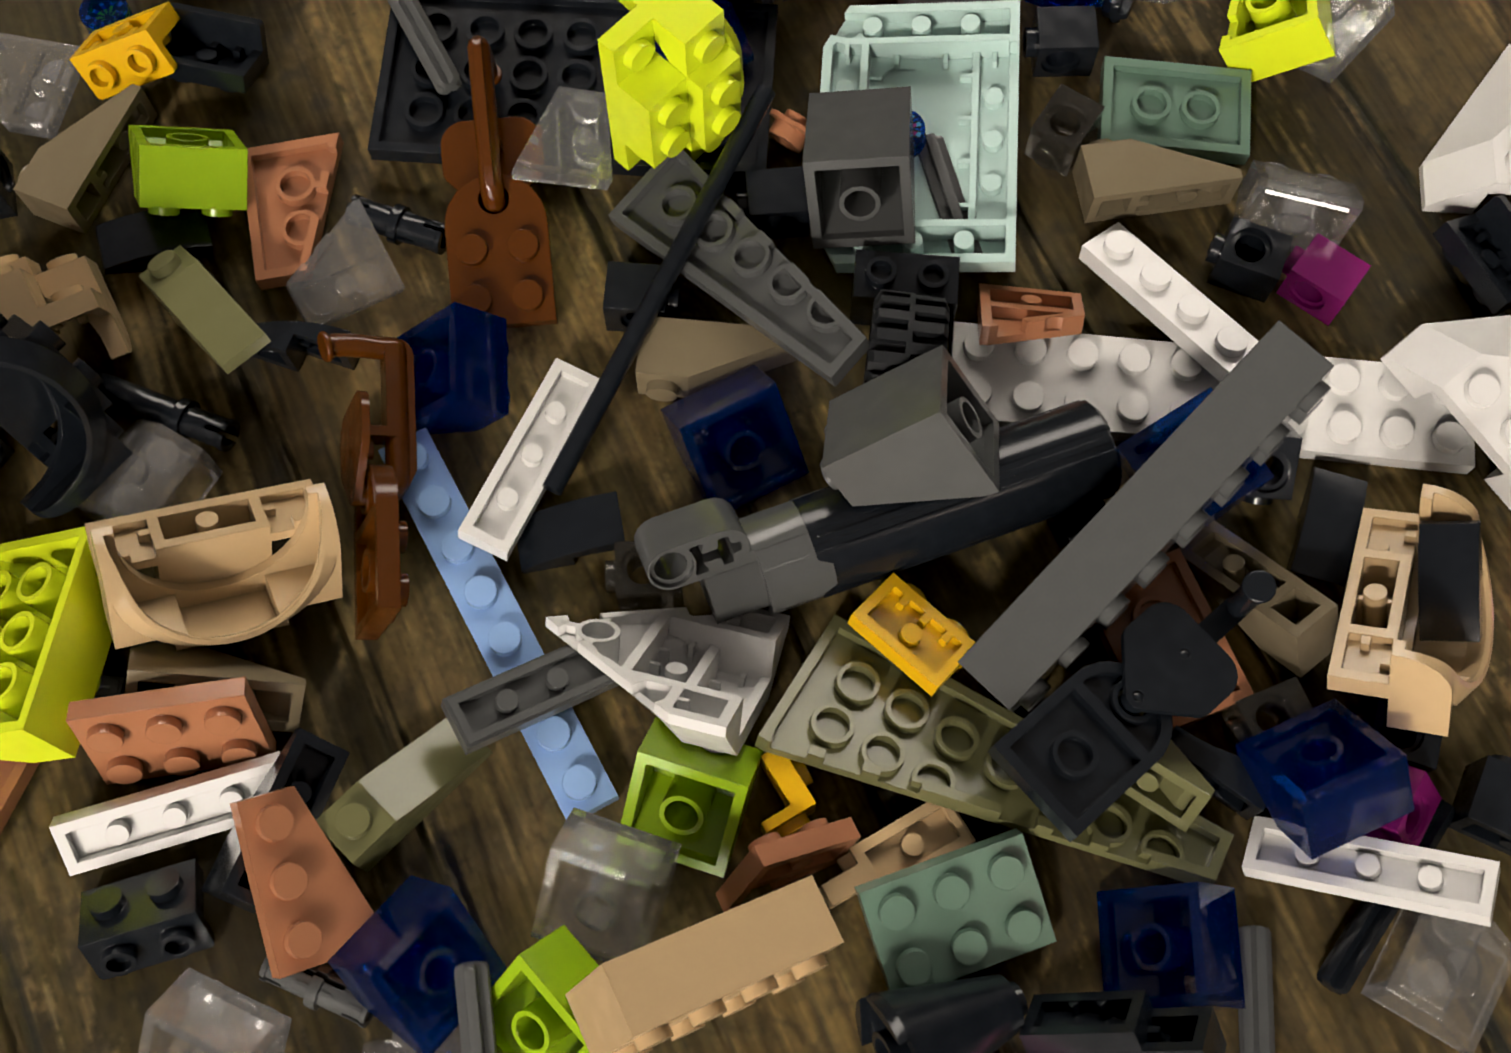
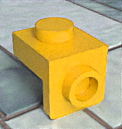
[761,752,816,837]

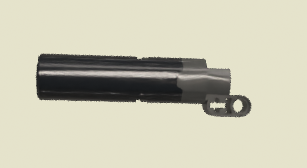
[634,400,1122,624]

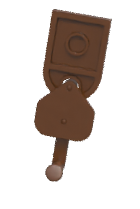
[441,35,558,333]
[317,331,417,640]

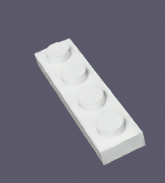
[1079,222,1259,382]
[458,358,599,561]
[49,751,280,876]
[1242,816,1501,927]

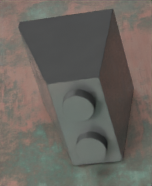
[802,86,915,249]
[820,345,1000,507]

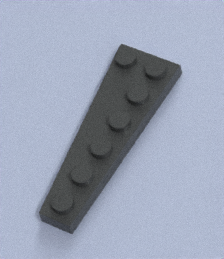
[608,150,869,387]

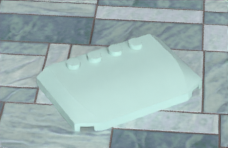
[820,0,1020,273]

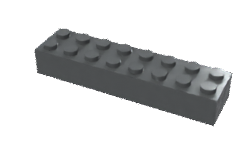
[958,320,1334,713]

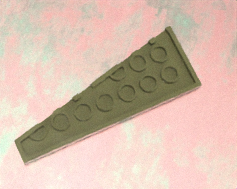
[755,614,1234,889]

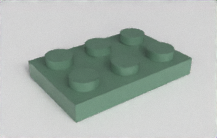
[1097,56,1252,165]
[854,828,1057,990]

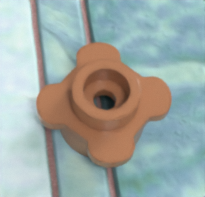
[769,109,807,154]

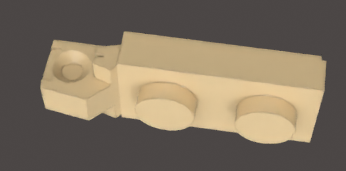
[819,802,976,910]

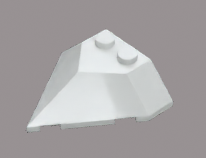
[1419,43,1511,214]
[1380,315,1511,510]
[545,607,790,756]

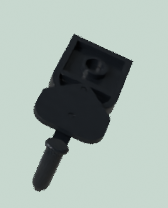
[988,570,1277,842]

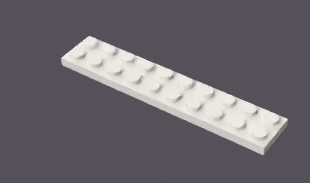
[950,321,1475,474]

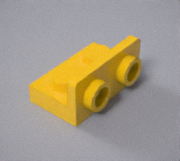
[69,1,181,100]
[847,572,976,697]

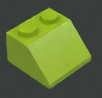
[128,124,248,217]
[616,716,763,878]
[491,924,599,1053]

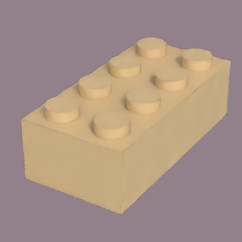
[565,875,844,1053]

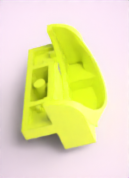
[597,0,744,171]

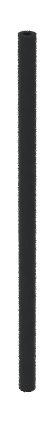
[542,84,775,496]

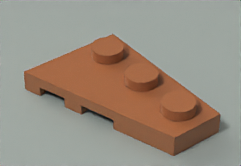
[247,132,344,290]
[230,786,391,979]

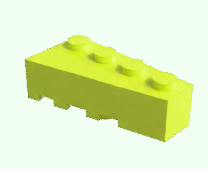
[1219,0,1336,82]

